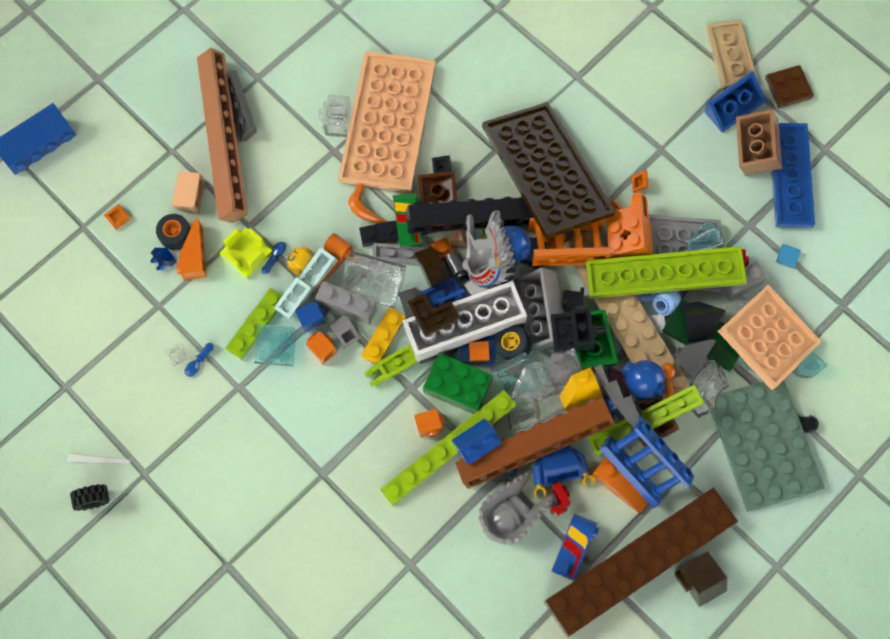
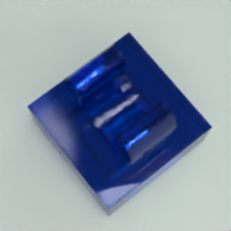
[150,247,177,270]

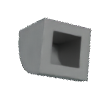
[328,315,360,349]

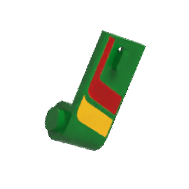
[393,193,422,248]

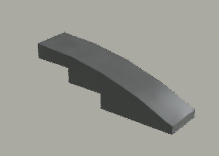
[594,364,645,427]

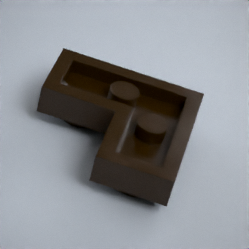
[407,293,460,338]

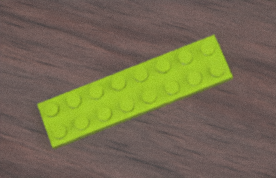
[586,246,747,299]

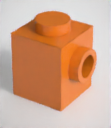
[305,331,337,365]
[414,409,445,438]

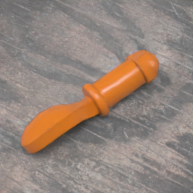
[662,362,675,399]

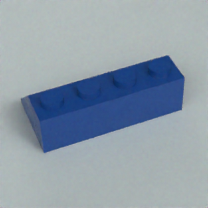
[0,103,76,175]

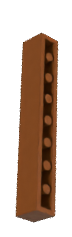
[455,397,615,489]

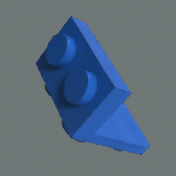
[420,277,466,309]

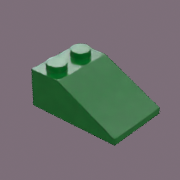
[573,310,618,371]

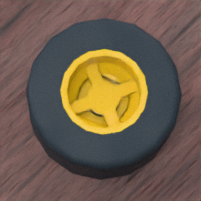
[494,325,532,362]

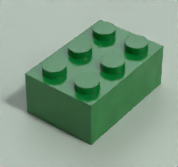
[423,353,493,414]

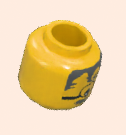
[286,246,313,275]

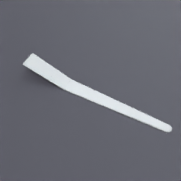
[67,454,131,464]

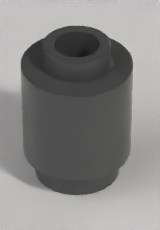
[444,252,468,281]

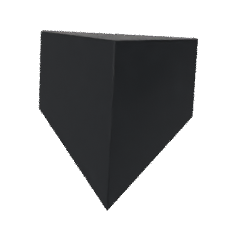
[679,301,726,342]

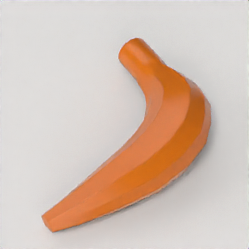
[348,184,386,223]

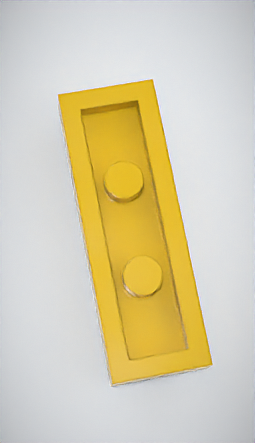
[361,307,406,365]

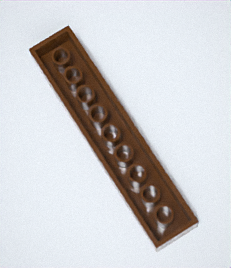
[544,487,738,637]

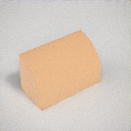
[172,171,205,214]

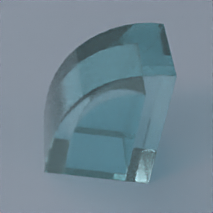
[792,351,828,378]

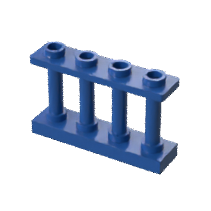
[600,417,694,509]

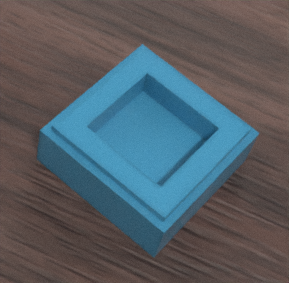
[776,244,801,269]

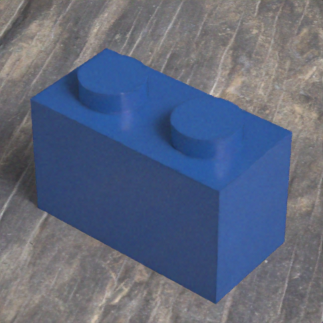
[451,419,502,465]

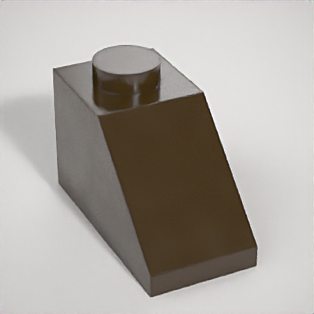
[414,246,449,288]

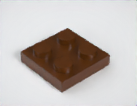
[765,65,814,108]

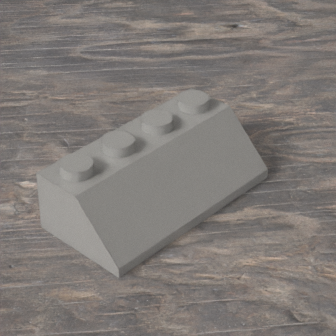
[514,267,564,352]

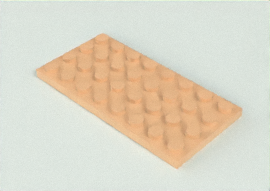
[338,51,435,193]

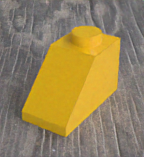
[559,368,603,412]

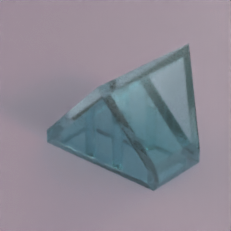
[685,221,725,251]

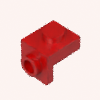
[550,482,571,516]

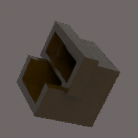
[674,551,727,607]

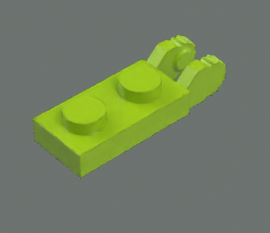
[364,344,420,387]

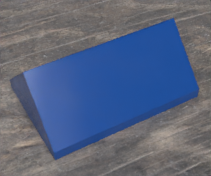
[705,71,766,132]

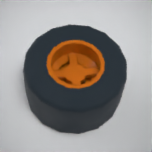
[156,214,191,250]

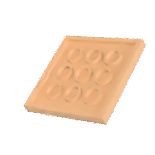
[718,284,821,390]

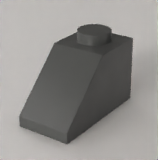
[673,339,716,375]

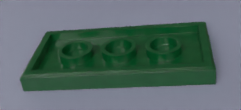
[662,299,740,372]

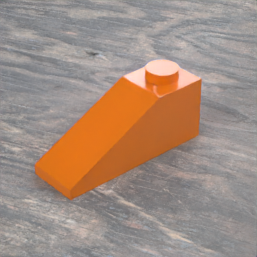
[176,219,207,280]
[592,457,648,514]

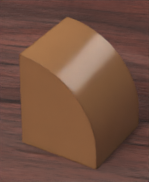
[450,230,467,248]

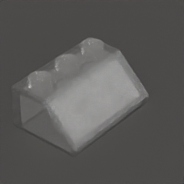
[341,251,406,308]

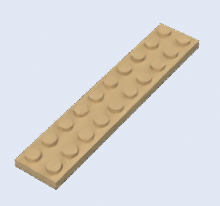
[564,230,690,400]

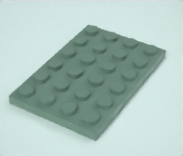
[707,380,825,512]

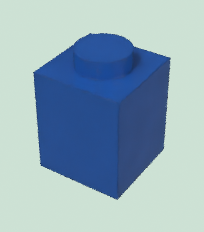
[295,301,327,332]

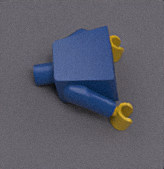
[533,445,595,498]

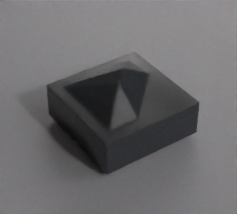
[432,155,452,173]

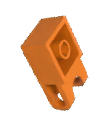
[607,192,653,258]

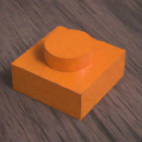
[429,237,454,261]

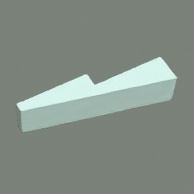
[274,247,338,319]

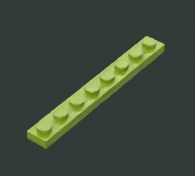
[380,390,517,506]

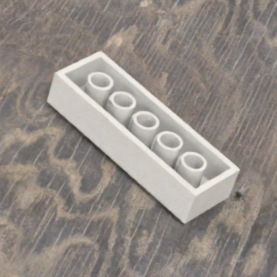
[403,281,527,362]

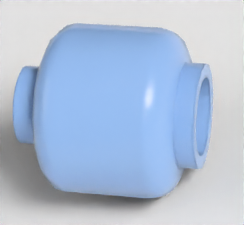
[653,291,682,316]

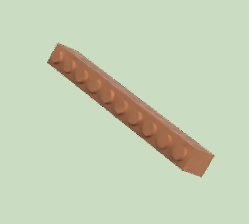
[197,48,247,223]

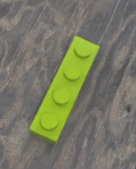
[225,288,283,360]

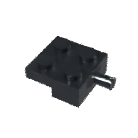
[550,308,606,353]

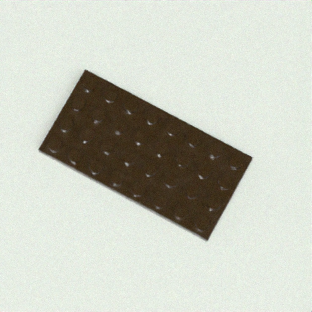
[482,102,615,239]

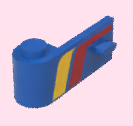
[551,514,599,581]

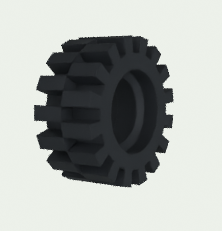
[70,484,110,511]

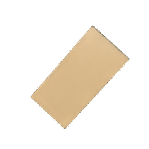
[705,20,758,90]

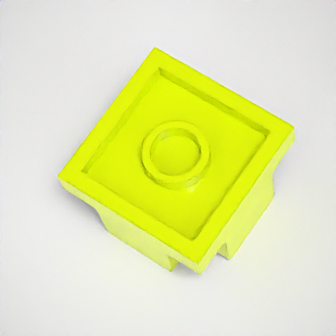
[219,227,273,279]

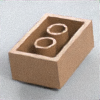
[736,109,782,176]

